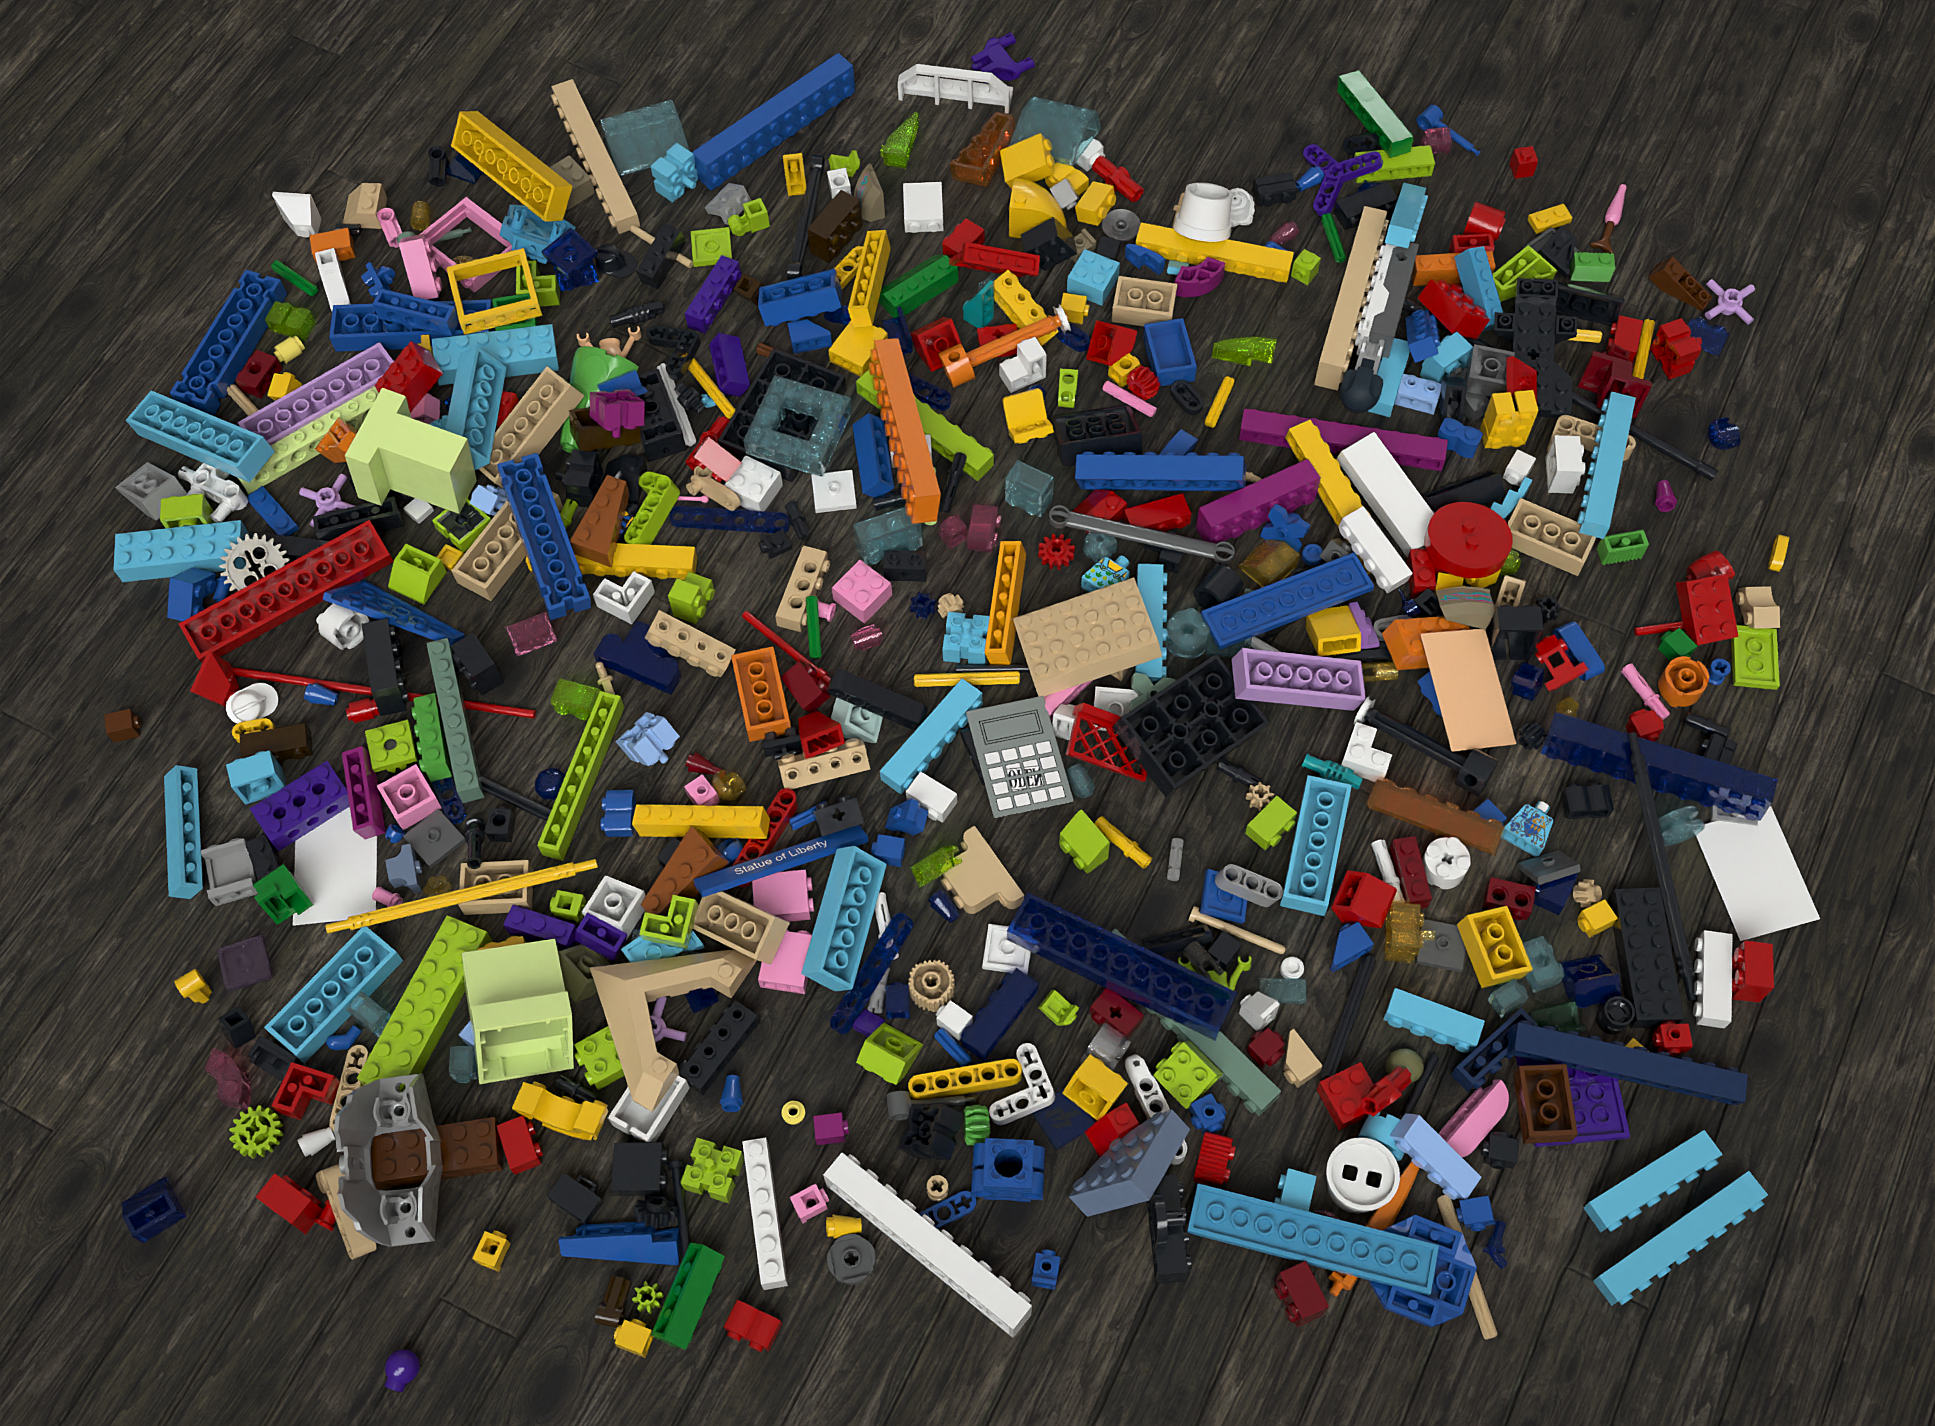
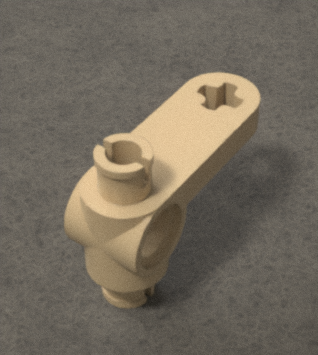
[686,466,741,511]

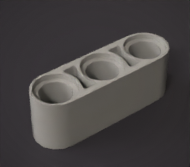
[1215,864,1283,907]

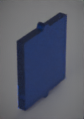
[447,152,484,184]

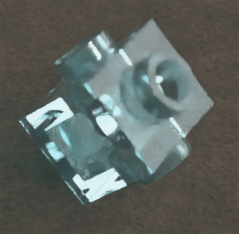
[1083,532,1117,563]

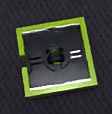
[432,498,491,553]

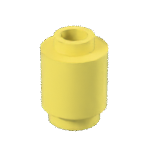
[273,336,305,364]

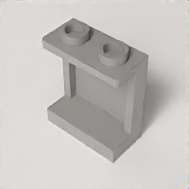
[201,838,258,906]

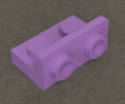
[1349,602,1380,649]

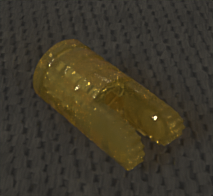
[1361,661,1398,682]

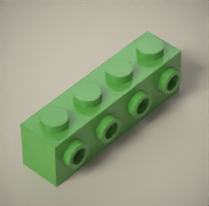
[411,693,452,782]

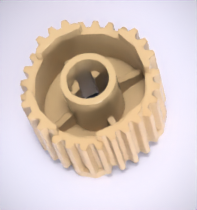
[908,960,955,1012]

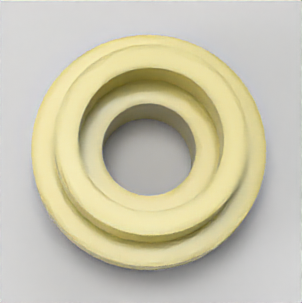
[782,1101,805,1125]

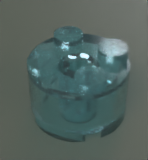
[1166,608,1210,659]

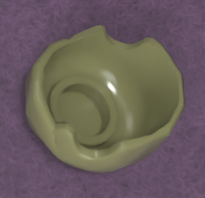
[1385,1048,1424,1084]

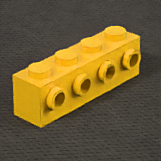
[993,270,1059,347]

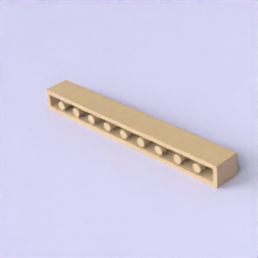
[551,79,640,234]

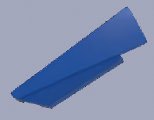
[558,1221,680,1265]

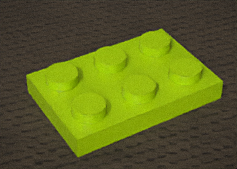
[1731,625,1780,690]

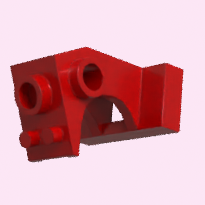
[1535,634,1590,692]

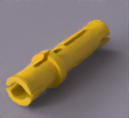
[1094,816,1152,869]

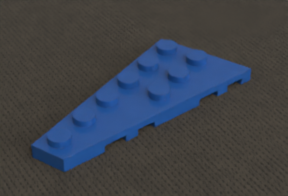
[323,580,465,645]

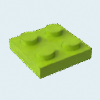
[691,227,732,267]

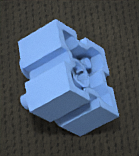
[615,712,680,766]

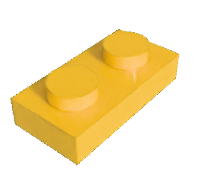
[1527,203,1572,234]

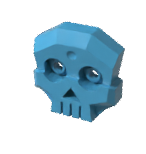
[499,205,576,264]

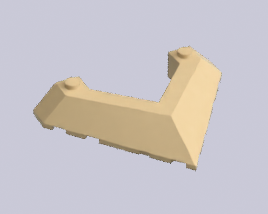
[590,949,756,1113]

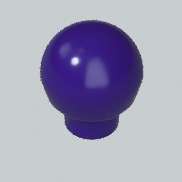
[384,1349,420,1392]

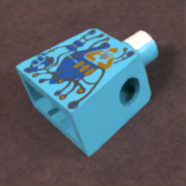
[1500,801,1554,857]

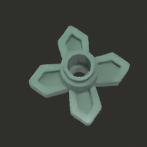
[1129,673,1176,712]

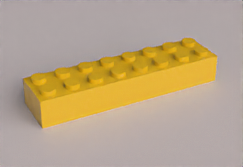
[451,111,572,222]

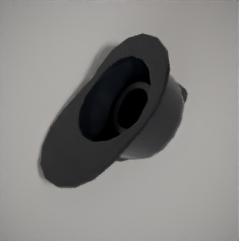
[592,244,637,278]

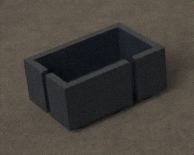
[1486,605,1544,660]

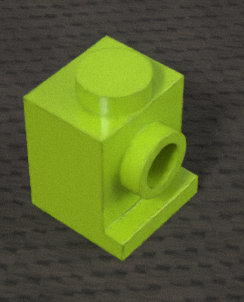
[550,890,587,923]

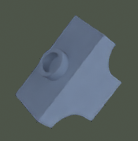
[385,844,423,894]

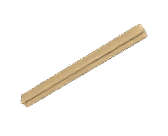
[1437,1195,1497,1339]

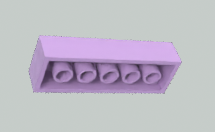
[1232,648,1366,711]

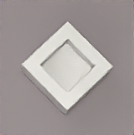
[403,498,434,524]

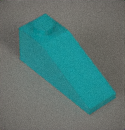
[962,280,994,328]

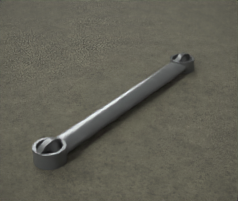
[1049,505,1235,565]

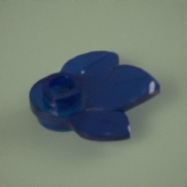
[1398,588,1421,618]

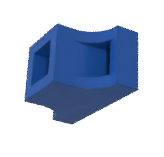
[885,798,928,836]

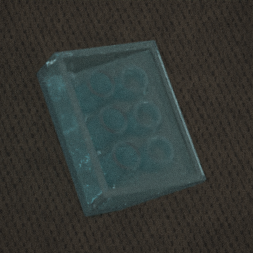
[1008,96,1101,166]
[600,100,690,176]

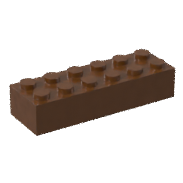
[371,1117,503,1190]

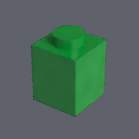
[1658,628,1697,662]

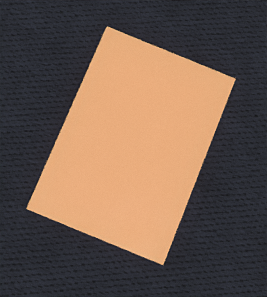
[1421,629,1516,751]

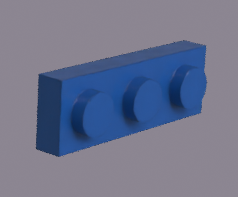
[247,486,299,536]

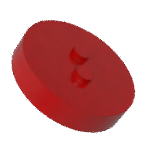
[1424,502,1513,579]

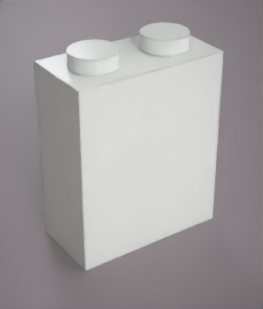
[903,182,943,233]

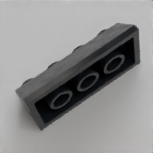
[1544,278,1625,326]

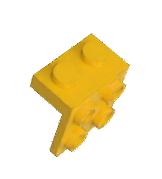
[1002,388,1054,443]

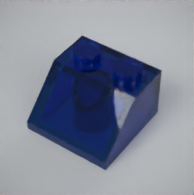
[1557,954,1621,1008]

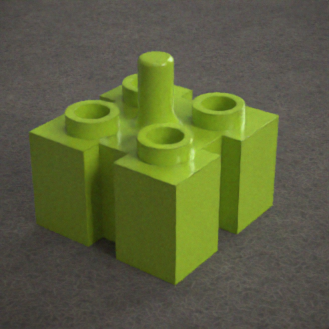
[681,1138,745,1203]

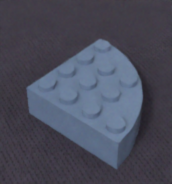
[1069,1109,1190,1217]

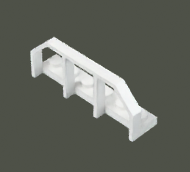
[898,64,1013,114]

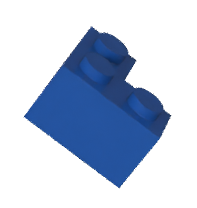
[167,568,216,621]

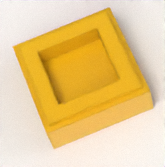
[436,544,464,571]

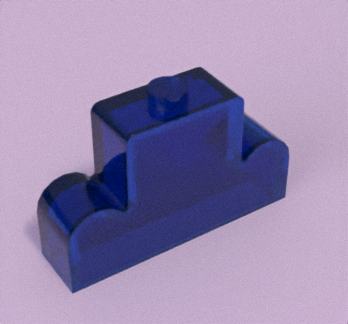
[593,621,681,695]

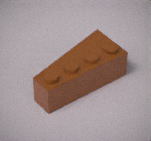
[570,475,630,568]
[641,826,729,917]

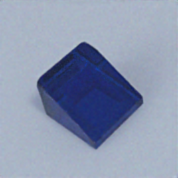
[685,987,719,1013]

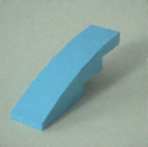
[1491,477,1532,522]

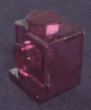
[1422,127,1452,154]
[938,515,967,549]

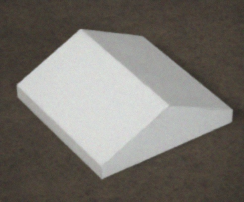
[1094,687,1138,731]

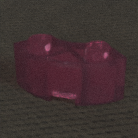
[204,1048,251,1110]

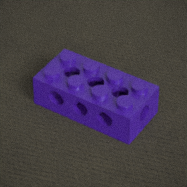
[250,761,350,851]

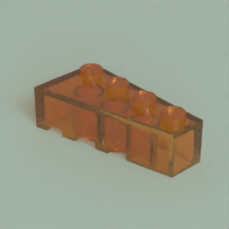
[949,112,1016,187]

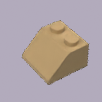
[343,183,387,229]

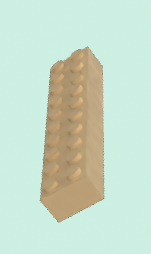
[1314,206,1389,391]

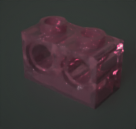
[506,612,557,656]

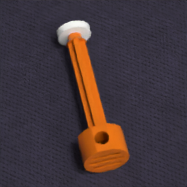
[938,304,1071,388]

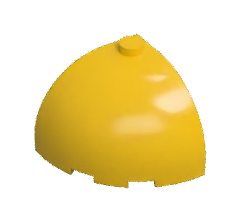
[1009,177,1067,238]

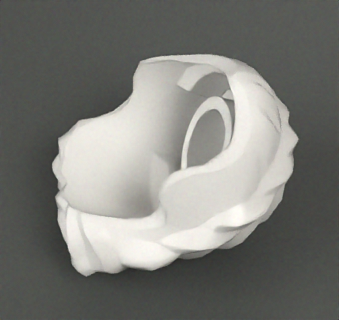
[1230,188,1255,227]

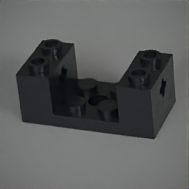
[637,369,687,462]

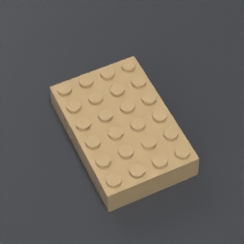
[1013,577,1162,697]

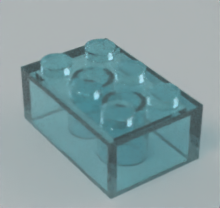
[853,507,923,565]

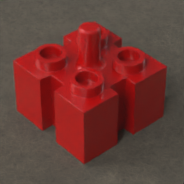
[1650,318,1702,380]

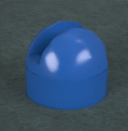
[385,824,405,843]

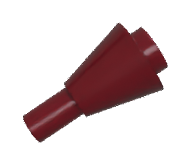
[685,752,726,779]

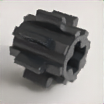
[1534,595,1561,623]
[1516,722,1546,750]

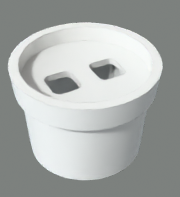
[1173,183,1232,242]
[1326,1138,1400,1214]

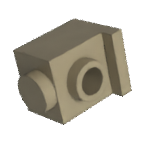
[1069,229,1096,263]

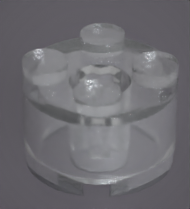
[1080,1022,1131,1071]

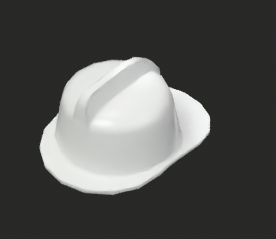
[226,683,278,724]

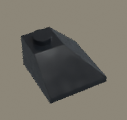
[601,454,648,505]

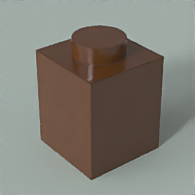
[104,709,142,743]

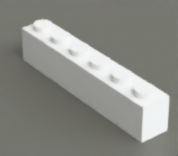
[742,1138,788,1290]

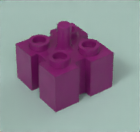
[590,389,644,438]

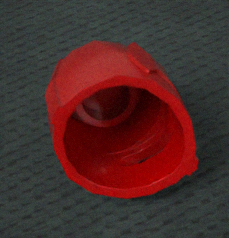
[1686,550,1735,581]

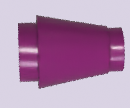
[1655,480,1677,512]

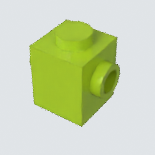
[1291,249,1321,286]

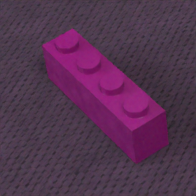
[342,746,386,840]

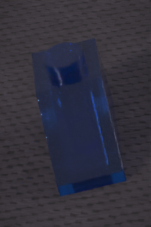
[1533,873,1578,915]

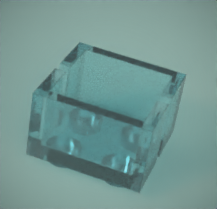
[1005,460,1054,517]

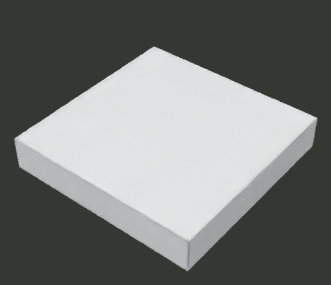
[982,924,1033,975]

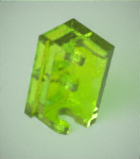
[910,845,962,887]

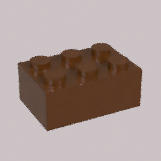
[1513,1064,1578,1144]

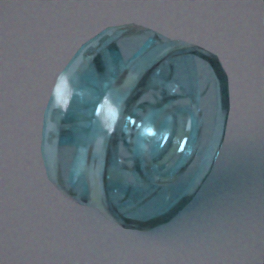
[1659,806,1705,846]

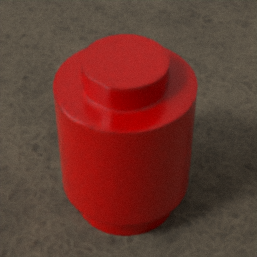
[346,698,380,724]

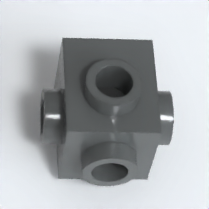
[1320,538,1354,563]

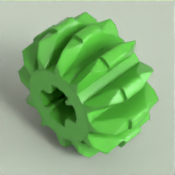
[963,1105,990,1145]

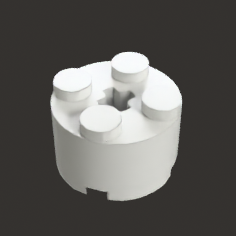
[316,604,369,650]
[1422,837,1471,889]

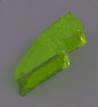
[1212,337,1277,366]

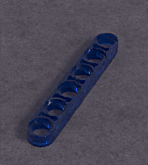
[668,506,790,533]
[830,913,913,1034]

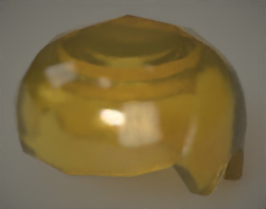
[712,770,746,801]

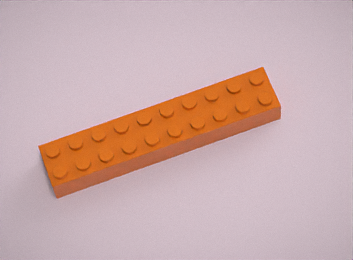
[869,338,941,524]

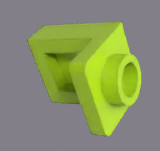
[828,150,860,177]
[1038,990,1079,1026]

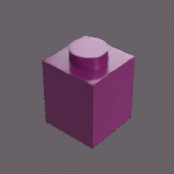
[813,1113,849,1145]

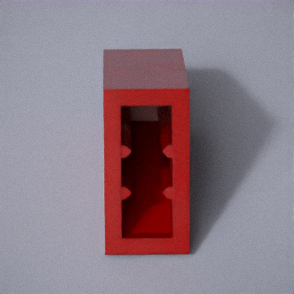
[798,711,845,759]

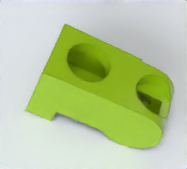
[1058,369,1078,408]

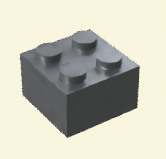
[1465,344,1515,397]

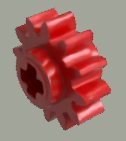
[1038,533,1075,570]

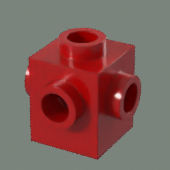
[1652,1021,1693,1057]

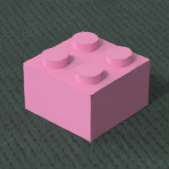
[832,560,892,624]
[377,764,442,830]

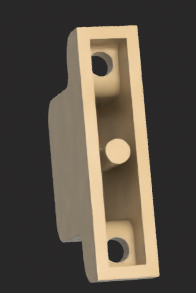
[941,826,1024,914]

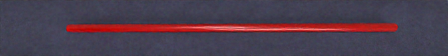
[232,667,536,719]

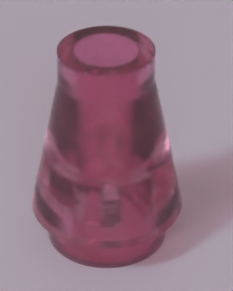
[1269,221,1299,245]

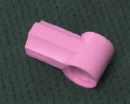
[377,208,402,248]

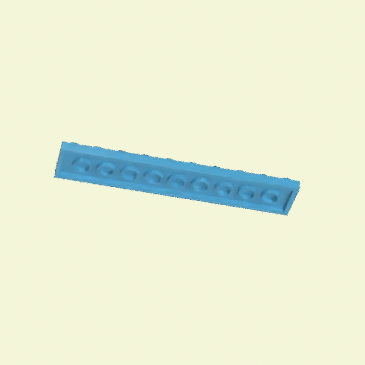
[1187,1184,1439,1296]

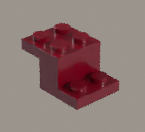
[1578,351,1652,418]

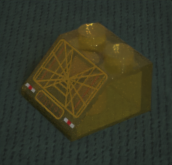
[1238,539,1300,587]

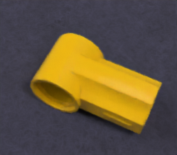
[174,968,212,1004]

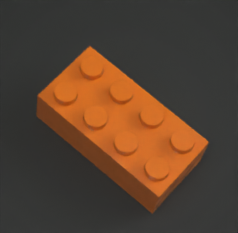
[1382,616,1470,670]
[731,646,791,742]

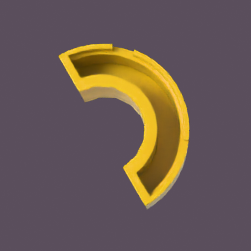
[512,1082,608,1141]

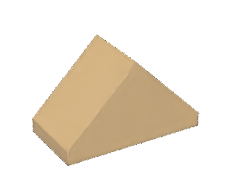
[1493,575,1526,615]

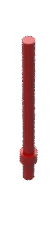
[742,611,831,686]

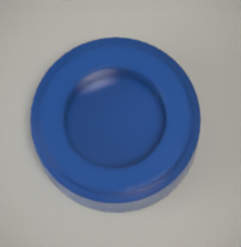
[1302,544,1323,566]

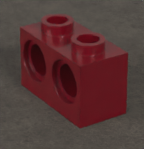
[1482,877,1536,921]

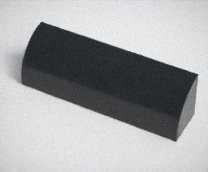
[1421,470,1505,513]

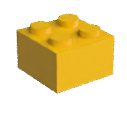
[1062,1054,1128,1121]

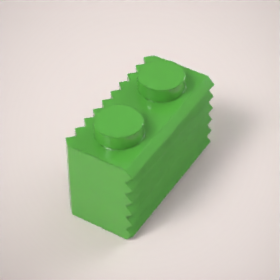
[1569,252,1615,282]
[1597,530,1649,565]

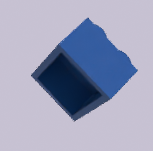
[1143,318,1197,386]

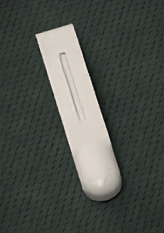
[1125,1054,1187,1165]

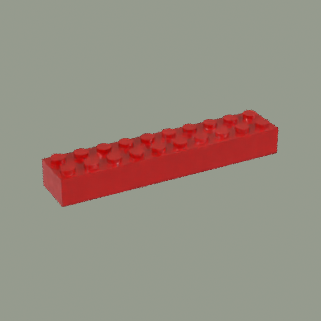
[179,520,394,663]

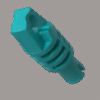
[1302,753,1363,790]

